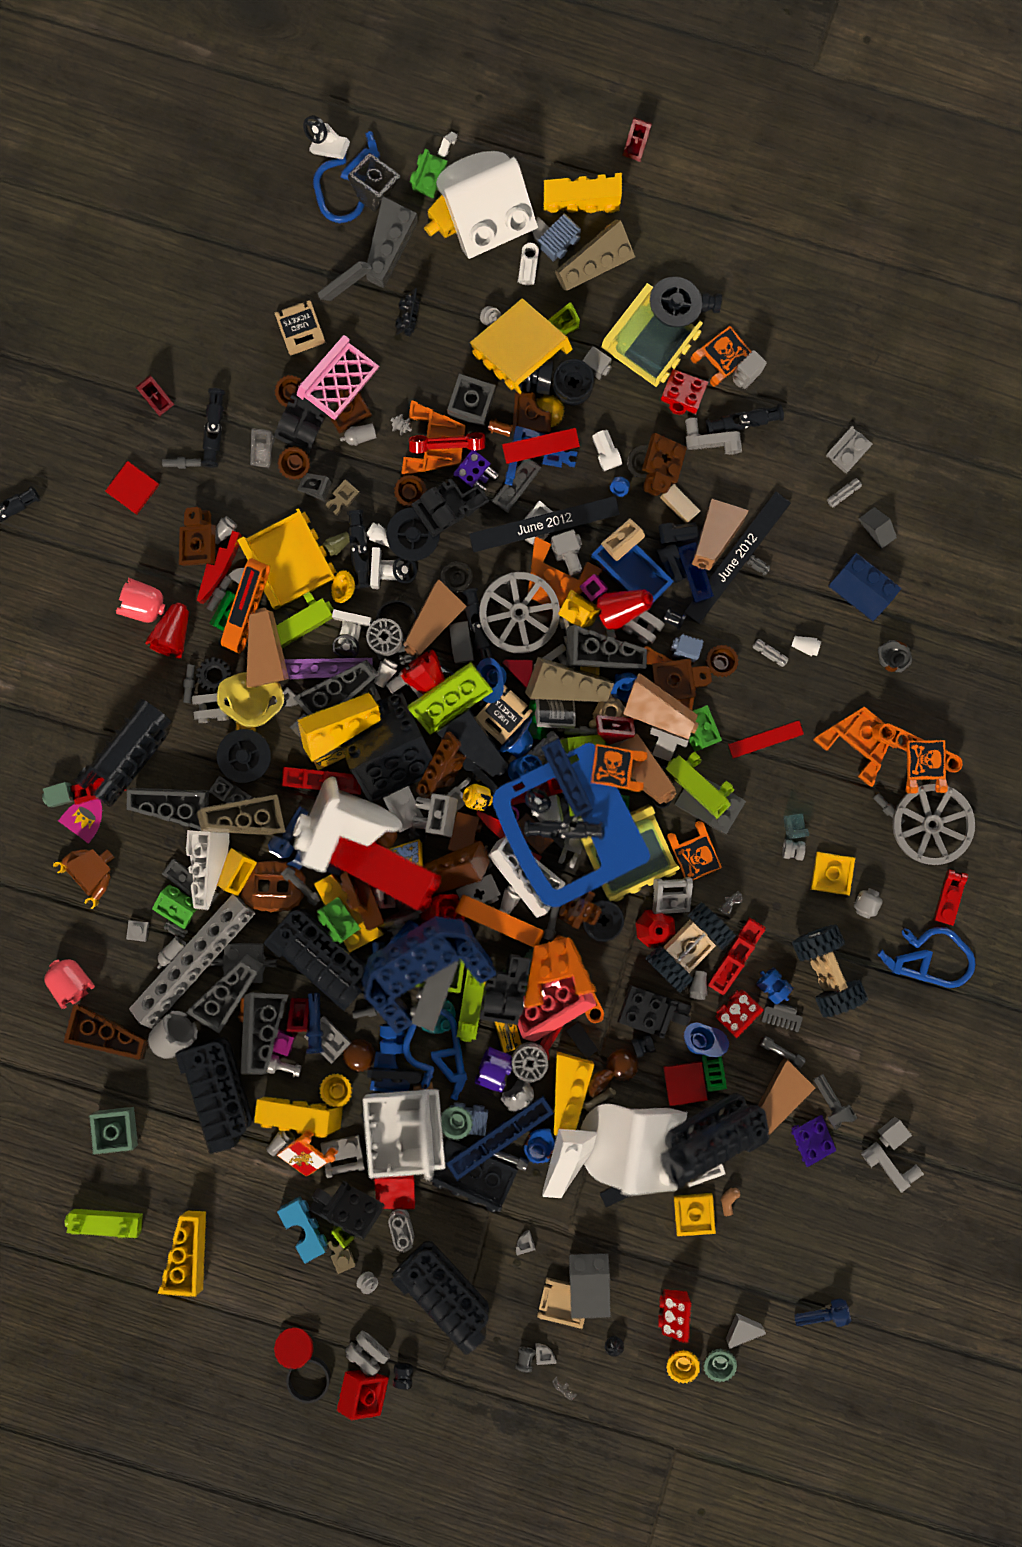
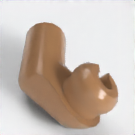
[721,1188,740,1216]

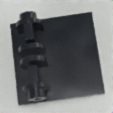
[395,288,419,336]

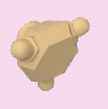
[589,694,628,728]

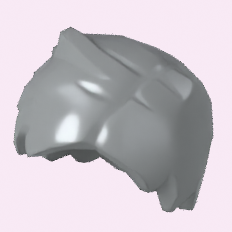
[501,1078,534,1112]

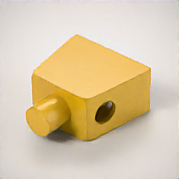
[424,195,456,238]
[558,590,601,628]

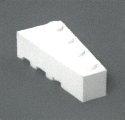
[487,836,566,917]

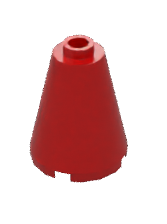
[597,589,653,630]
[145,603,189,658]

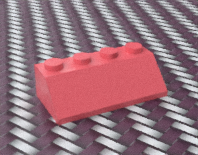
[518,976,596,1042]

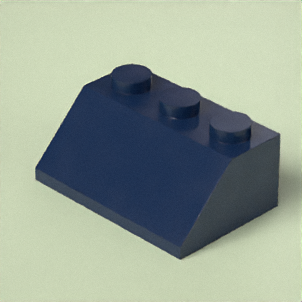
[828,553,902,621]

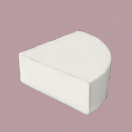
[438,132,457,158]

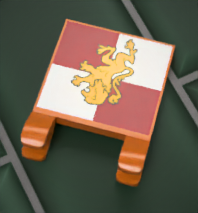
[277,1129,338,1177]

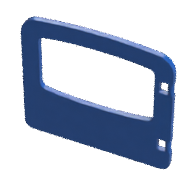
[493,743,650,907]

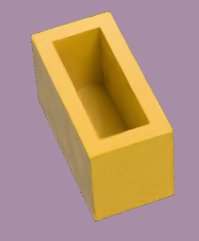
[217,848,257,896]

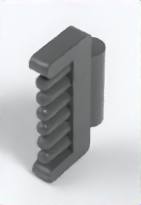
[761,1003,803,1032]

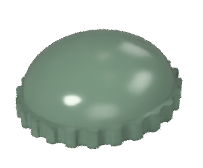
[441,1106,473,1140]
[704,1349,737,1382]

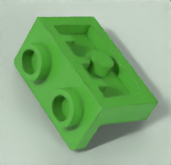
[410,148,447,198]
[689,705,722,751]
[152,885,198,929]
[317,897,361,943]

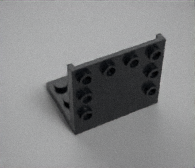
[341,691,433,803]

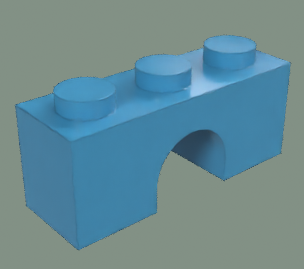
[277,1196,328,1264]

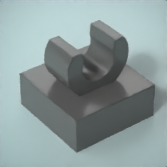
[358,682,382,702]

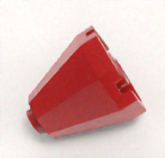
[400,650,445,695]
[419,894,465,923]
[635,909,676,949]

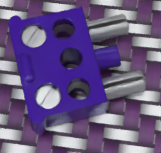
[453,450,499,493]

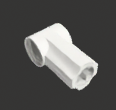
[518,243,539,285]
[592,430,622,471]

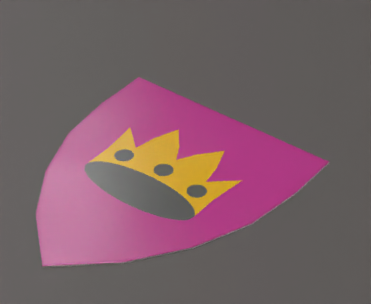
[58,799,102,844]

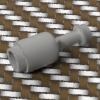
[267,1053,302,1077]

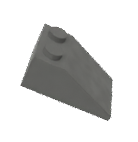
[674,777,746,834]
[569,1254,610,1319]

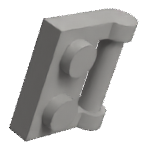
[652,877,693,914]
[320,1135,365,1178]

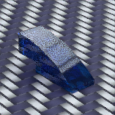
[677,542,714,602]

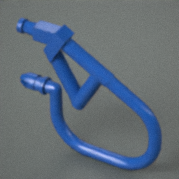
[313,131,380,223]
[877,927,976,988]
[403,1008,467,1100]

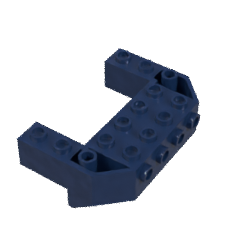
[362,917,497,1034]

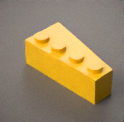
[254,1097,343,1137]

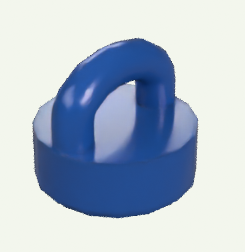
[610,477,630,497]

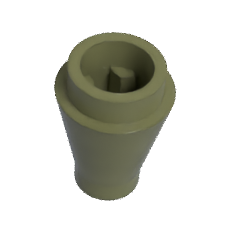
[322,531,350,557]

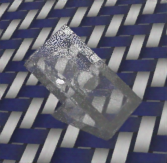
[250,428,275,468]

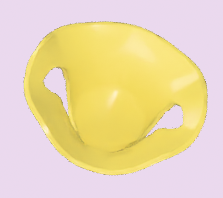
[217,672,284,727]

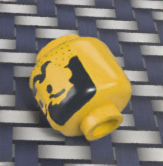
[463,784,493,811]

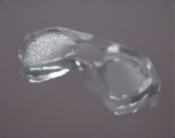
[719,891,743,914]
[552,1377,577,1400]

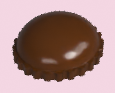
[274,375,306,408]
[277,446,311,480]
[394,475,427,507]
[705,645,739,677]
[343,1038,376,1072]
[606,1048,639,1081]
[588,1070,614,1098]

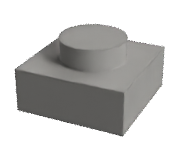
[126,920,149,942]

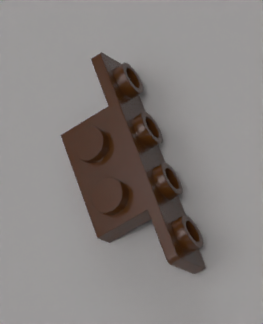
[416,732,466,799]
[340,871,384,931]

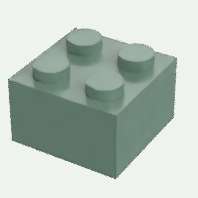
[90,1107,138,1154]

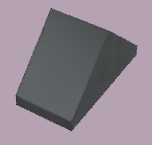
[298,473,332,501]
[858,507,897,549]

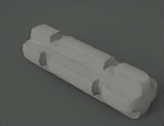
[827,478,862,507]
[753,639,788,667]
[527,731,559,758]

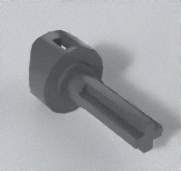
[813,1074,858,1131]

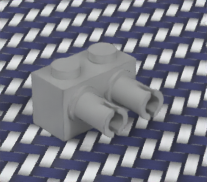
[551,530,582,576]
[412,794,458,838]

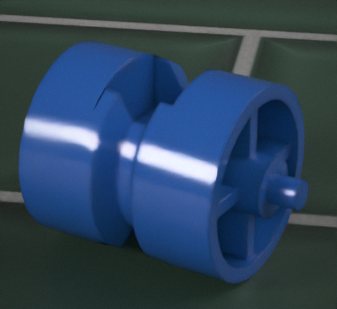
[508,754,542,783]
[756,968,793,1005]
[380,1024,405,1058]

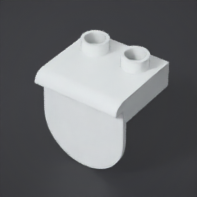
[436,151,538,259]
[293,777,402,872]
[363,1089,445,1180]
[580,1104,687,1195]

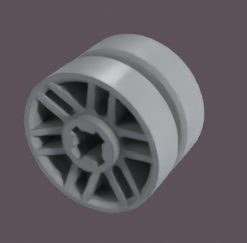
[366,618,403,656]
[512,1042,548,1082]

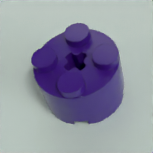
[475,1047,513,1092]

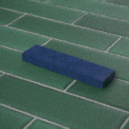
[541,738,593,818]

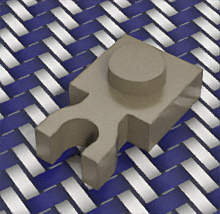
[326,480,360,516]
[327,1239,356,1274]

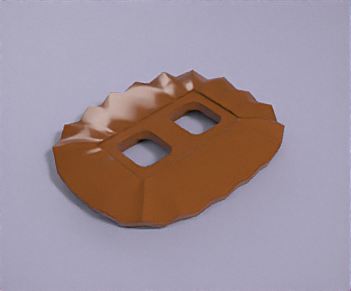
[241,861,306,912]

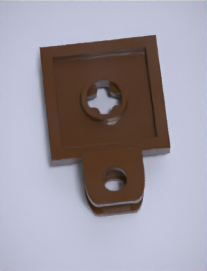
[642,433,687,496]
[179,507,216,566]
[652,658,712,700]
[558,891,601,929]

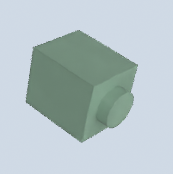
[42,782,75,807]

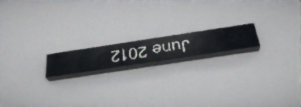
[684,492,791,624]
[468,496,620,553]

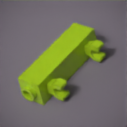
[276,591,334,648]
[665,752,734,819]
[457,968,484,1042]
[65,1209,143,1238]

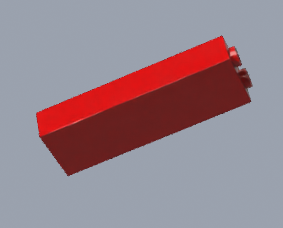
[329,836,442,912]

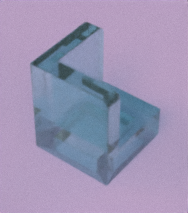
[783,814,809,839]

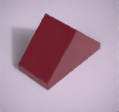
[623,117,652,161]
[136,375,174,416]
[502,660,532,689]
[596,715,635,744]
[287,998,309,1032]

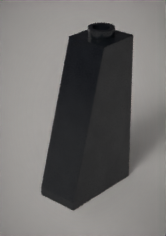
[437,708,509,777]

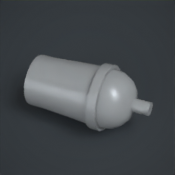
[340,423,376,446]
[157,936,187,969]

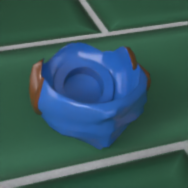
[523,1128,556,1164]

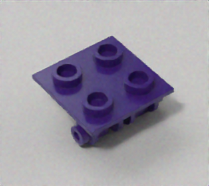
[791,1115,836,1167]

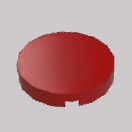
[274,1328,314,1369]

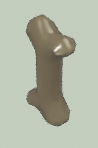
[582,1087,616,1112]

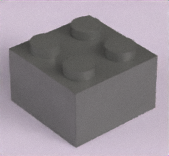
[447,374,496,427]

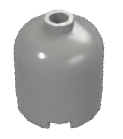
[148,1011,198,1059]

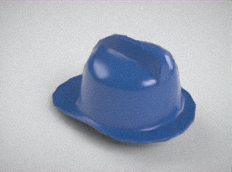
[477,658,507,703]
[611,672,637,703]
[500,717,533,758]
[684,1022,729,1057]

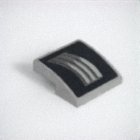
[535,699,575,729]

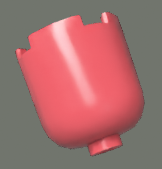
[116,578,166,623]
[45,959,95,1009]

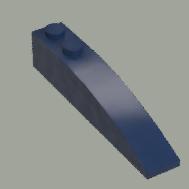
[446,1095,554,1180]

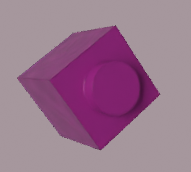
[580,574,609,601]
[273,1028,297,1056]

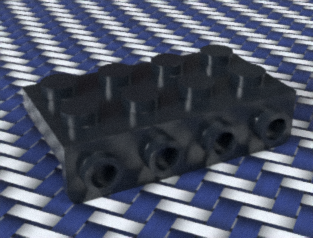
[430,1137,518,1213]

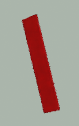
[728,721,804,758]

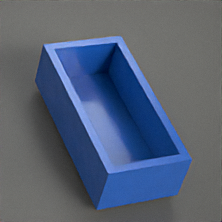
[591,544,674,604]

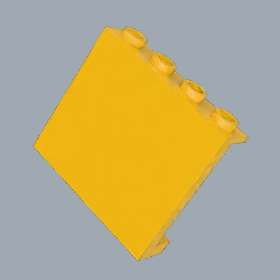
[470,298,572,394]
[238,508,336,610]

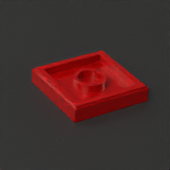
[105,461,159,515]
[663,1061,708,1106]
[375,1175,415,1209]

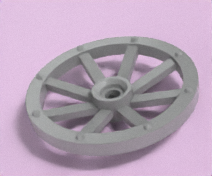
[479,572,560,653]
[893,784,975,865]

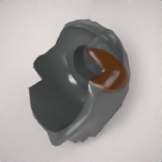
[877,640,912,672]

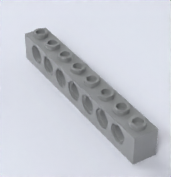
[129,894,255,1029]

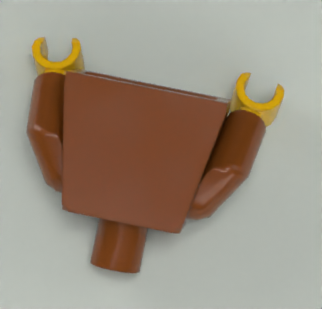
[53,849,114,909]

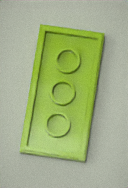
[408,662,493,735]

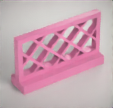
[297,335,379,420]

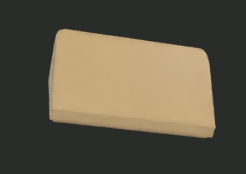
[660,484,700,523]
[601,519,645,561]

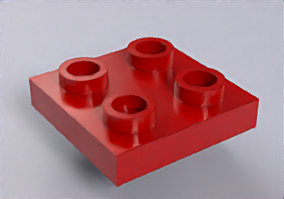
[661,369,708,415]

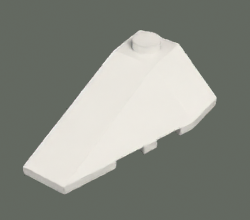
[186,830,230,910]
[542,1129,597,1198]

